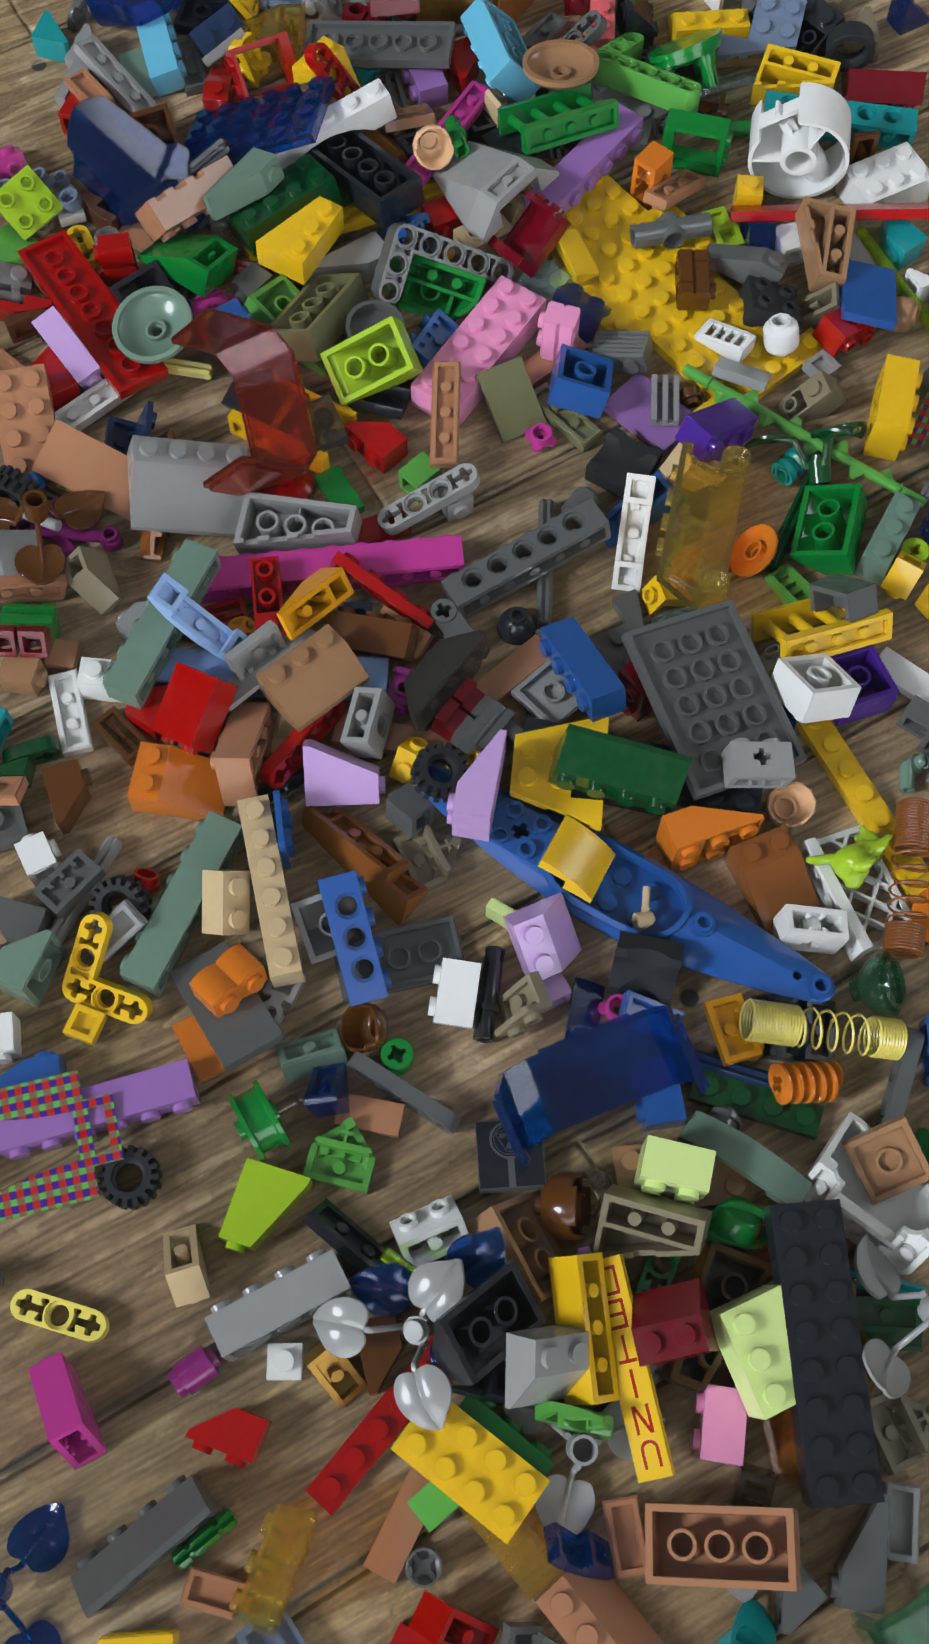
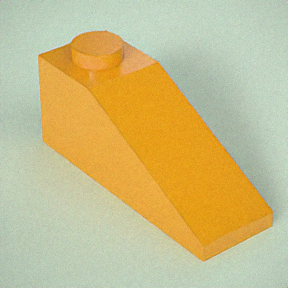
[277,567,355,640]

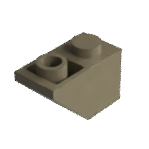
[777,370,847,423]
[64,546,123,615]

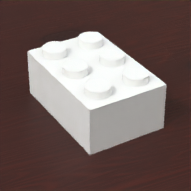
[835,142,929,227]

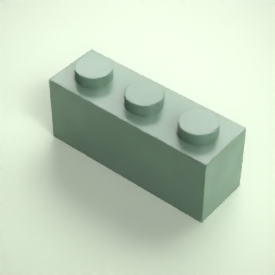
[854,492,922,586]

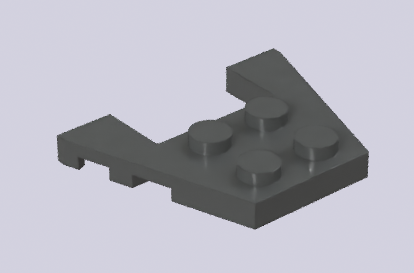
[535,589,644,677]

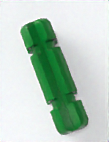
[171,1508,238,1570]

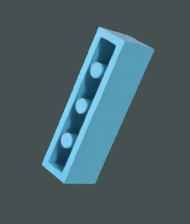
[131,0,188,97]

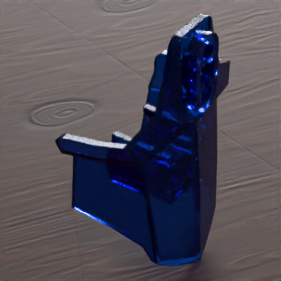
[67,96,206,233]

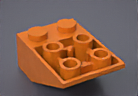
[655,806,765,871]

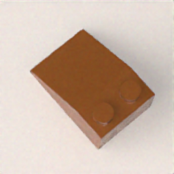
[724,824,820,936]

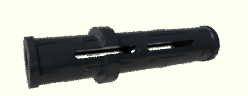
[473,946,505,1043]

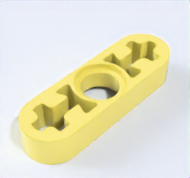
[10,1289,110,1343]

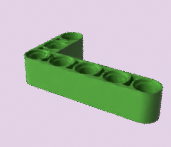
[592,32,702,113]

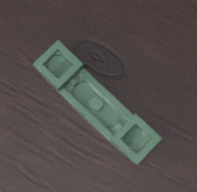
[678,1110,813,1204]

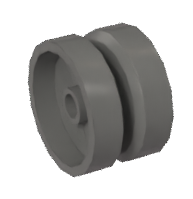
[345,299,405,340]

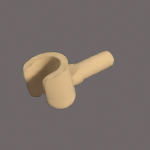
[632,886,655,930]

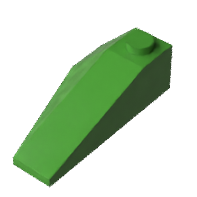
[244,274,333,377]

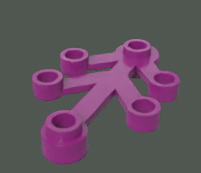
[12,497,123,557]

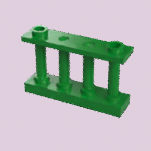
[497,81,619,155]

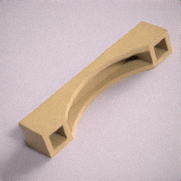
[237,794,306,988]

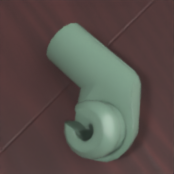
[899,753,929,794]

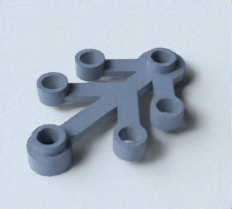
[0,167,82,231]

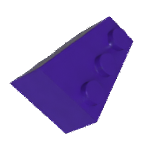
[675,397,759,462]

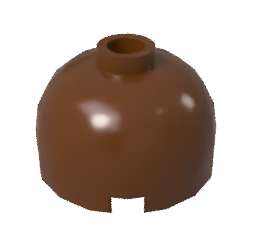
[535,1171,591,1241]

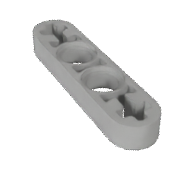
[377,463,480,535]

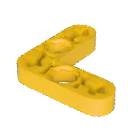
[62,912,153,1024]

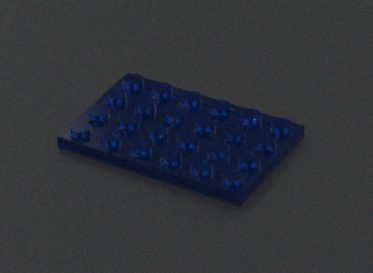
[172,75,336,176]

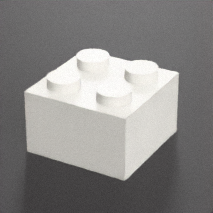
[770,653,862,724]

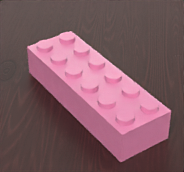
[411,275,546,427]

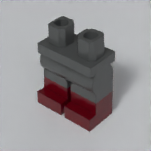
[431,677,524,756]

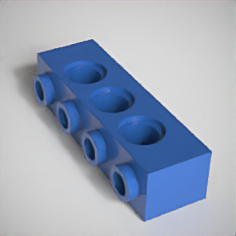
[317,870,392,1007]

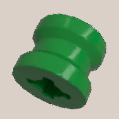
[380,1038,414,1076]

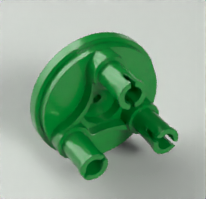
[648,28,723,89]

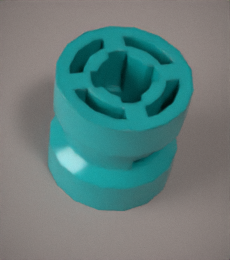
[770,447,810,486]

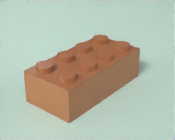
[645,1503,802,1592]

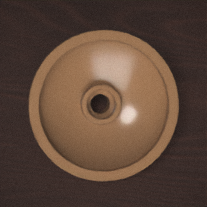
[522,39,599,90]

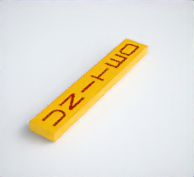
[603,1254,676,1483]

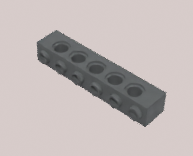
[441,497,611,619]

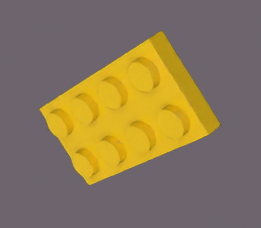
[390,1402,550,1544]

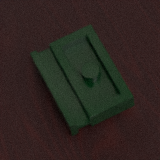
[854,1295,923,1352]

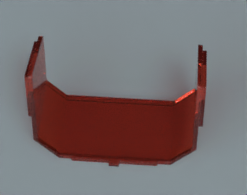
[171,308,317,496]

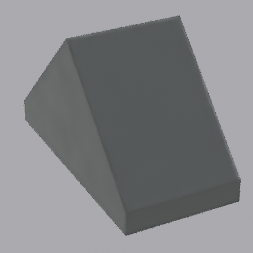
[775,1565,828,1635]

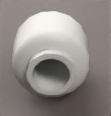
[763,313,799,357]

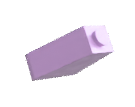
[31,306,105,391]
[302,739,386,806]

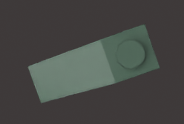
[203,147,285,221]

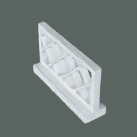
[799,824,912,962]

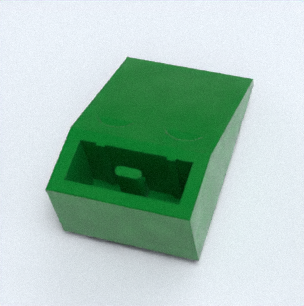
[137,233,238,298]

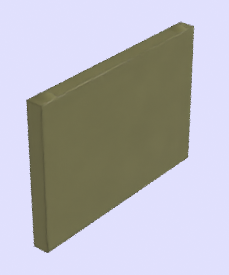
[476,356,547,443]

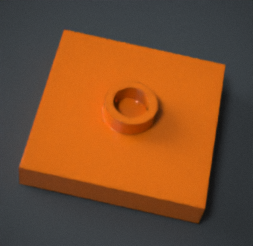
[172,1015,226,1084]

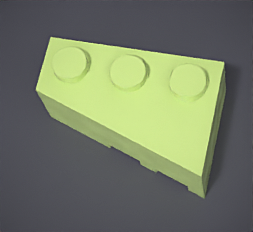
[709,1285,796,1420]

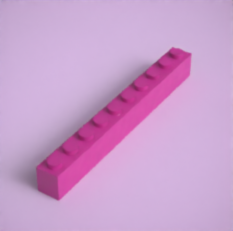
[200,534,465,604]

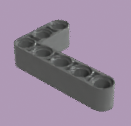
[371,222,514,304]

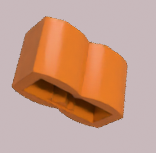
[189,943,268,1018]

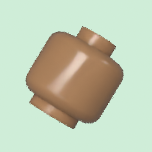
[885,296,920,333]

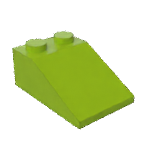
[320,316,424,406]

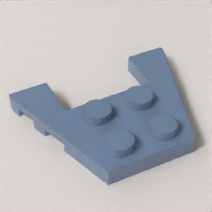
[717,0,807,61]

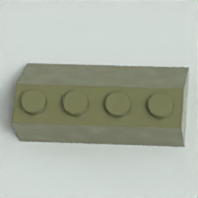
[263,273,369,363]

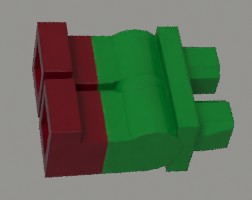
[0,602,60,658]

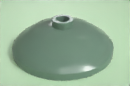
[112,286,193,364]

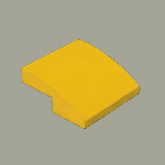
[538,815,616,903]

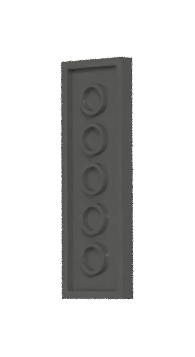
[301,20,456,69]

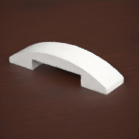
[611,473,656,593]

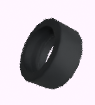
[826,21,874,72]

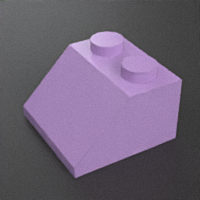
[503,892,582,980]

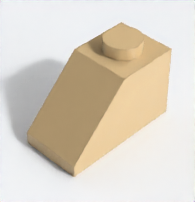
[163,1224,210,1308]

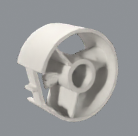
[748,82,852,199]

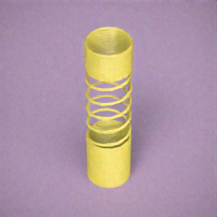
[739,998,908,1061]

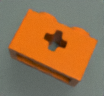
[630,140,674,210]

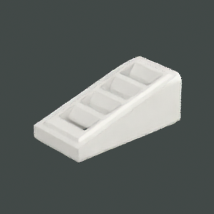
[694,318,757,363]

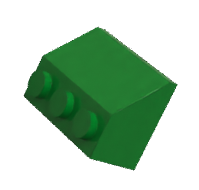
[790,483,868,575]

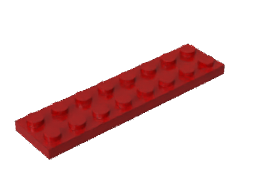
[17,229,169,400]

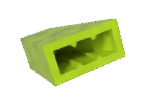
[218,1158,313,1254]

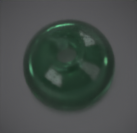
[849,952,906,1017]

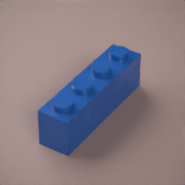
[539,617,626,722]

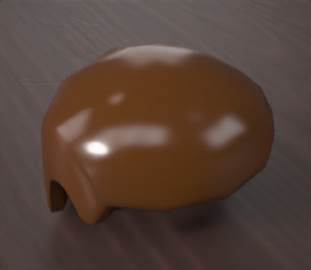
[340,1003,389,1052]

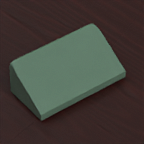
[276,1027,348,1083]

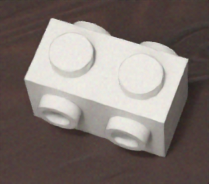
[389,1195,472,1271]

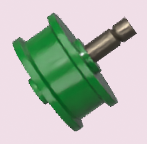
[227,1079,309,1161]

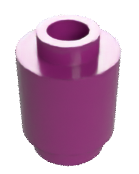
[167,1345,222,1398]

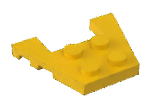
[510,716,609,831]

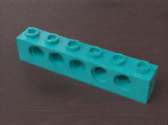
[763,90,918,149]

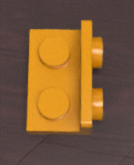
[703,993,764,1067]

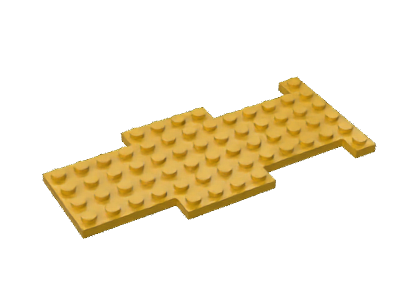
[521,175,827,412]

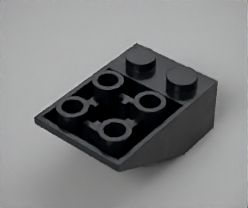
[762,0,846,57]

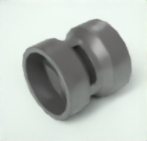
[405,1546,443,1588]

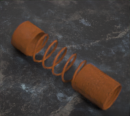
[882,797,929,959]

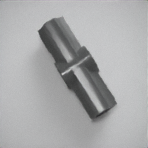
[629,212,713,249]

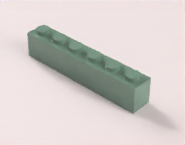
[103,539,221,710]
[119,811,244,998]

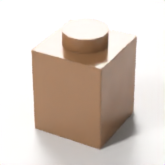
[0,654,48,697]

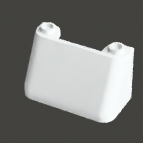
[804,1111,929,1275]

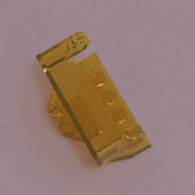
[655,441,751,611]

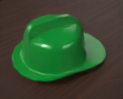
[703,1196,767,1250]

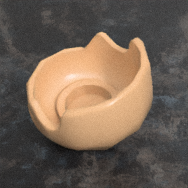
[412,124,454,171]
[765,781,816,829]

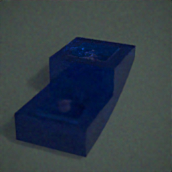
[544,1522,614,1580]

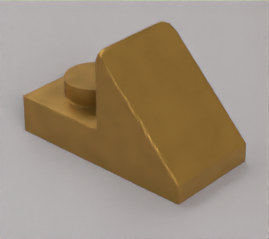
[302,1342,367,1409]

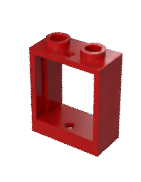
[224,31,296,105]

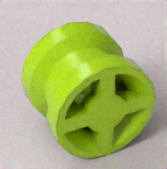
[895,538,929,562]

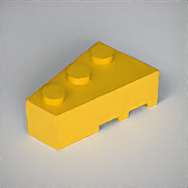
[750,43,841,105]
[255,196,344,285]

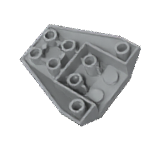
[432,141,560,243]

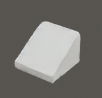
[900,268,929,305]

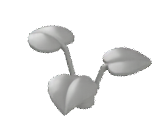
[854,1234,929,1399]
[313,1258,465,1431]
[502,1400,667,1545]

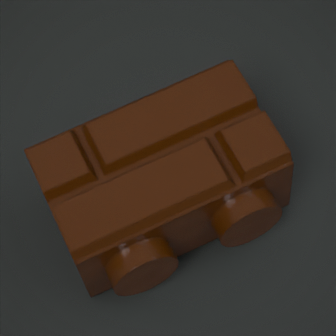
[675,249,716,311]

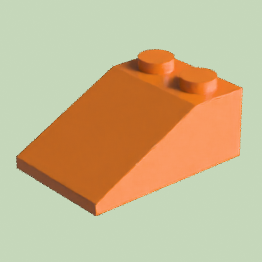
[127,742,227,820]

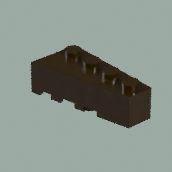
[660,1241,772,1392]

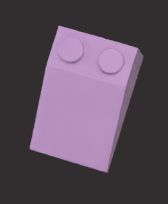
[446,729,507,842]

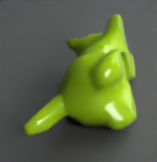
[806,825,893,889]

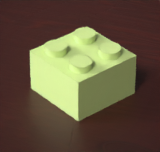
[633,1135,716,1206]

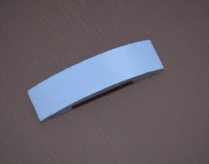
[147,572,248,661]

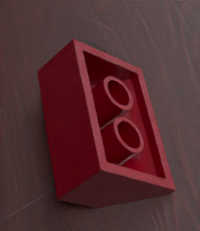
[841,68,927,109]

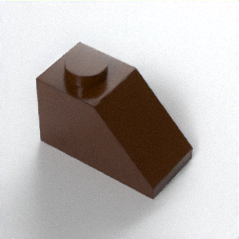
[849,130,881,165]
[41,759,93,835]
[360,1312,406,1396]

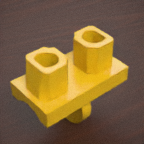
[228,32,272,88]

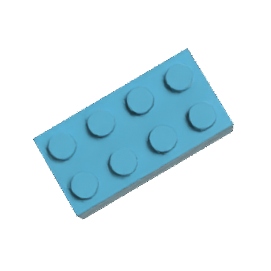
[460,0,541,102]

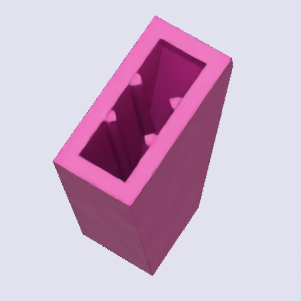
[28,1351,108,1470]

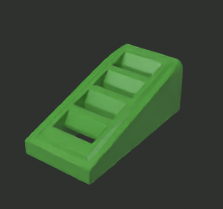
[765,563,810,605]

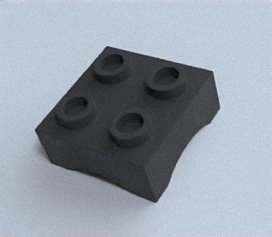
[739,275,802,327]
[585,426,663,499]
[607,930,684,1006]

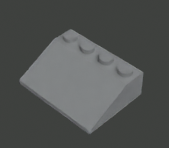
[127,435,248,537]

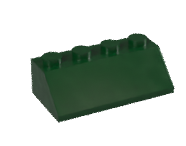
[548,724,692,815]

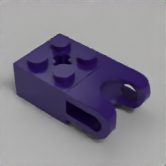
[830,645,900,726]

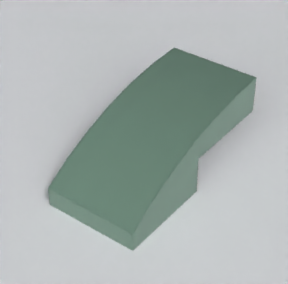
[117,48,158,100]

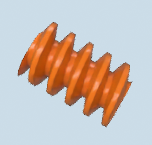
[768,1060,843,1105]

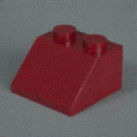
[631,1278,719,1367]

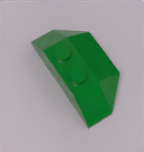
[386,254,487,321]

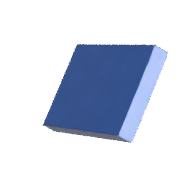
[841,259,897,331]

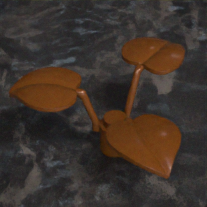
[0,489,106,585]

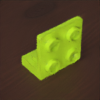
[0,164,64,241]

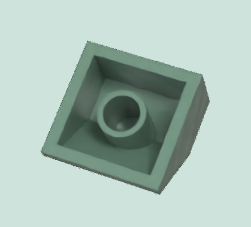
[0,930,68,1008]

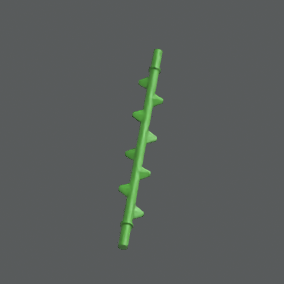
[682,364,928,509]

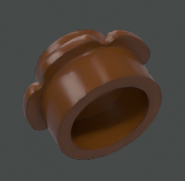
[679,385,704,409]

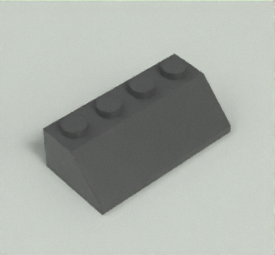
[71,1474,221,1618]

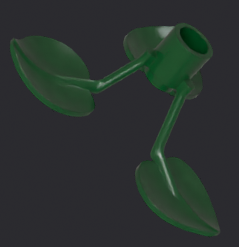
[742,421,867,485]

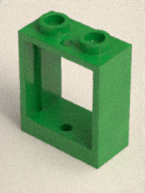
[662,108,733,177]

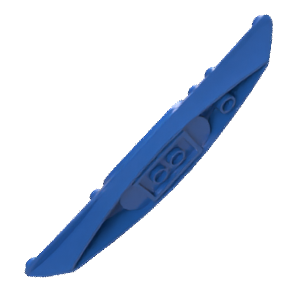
[412,764,836,1003]

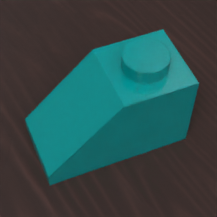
[880,220,928,271]

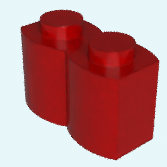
[93,232,139,287]

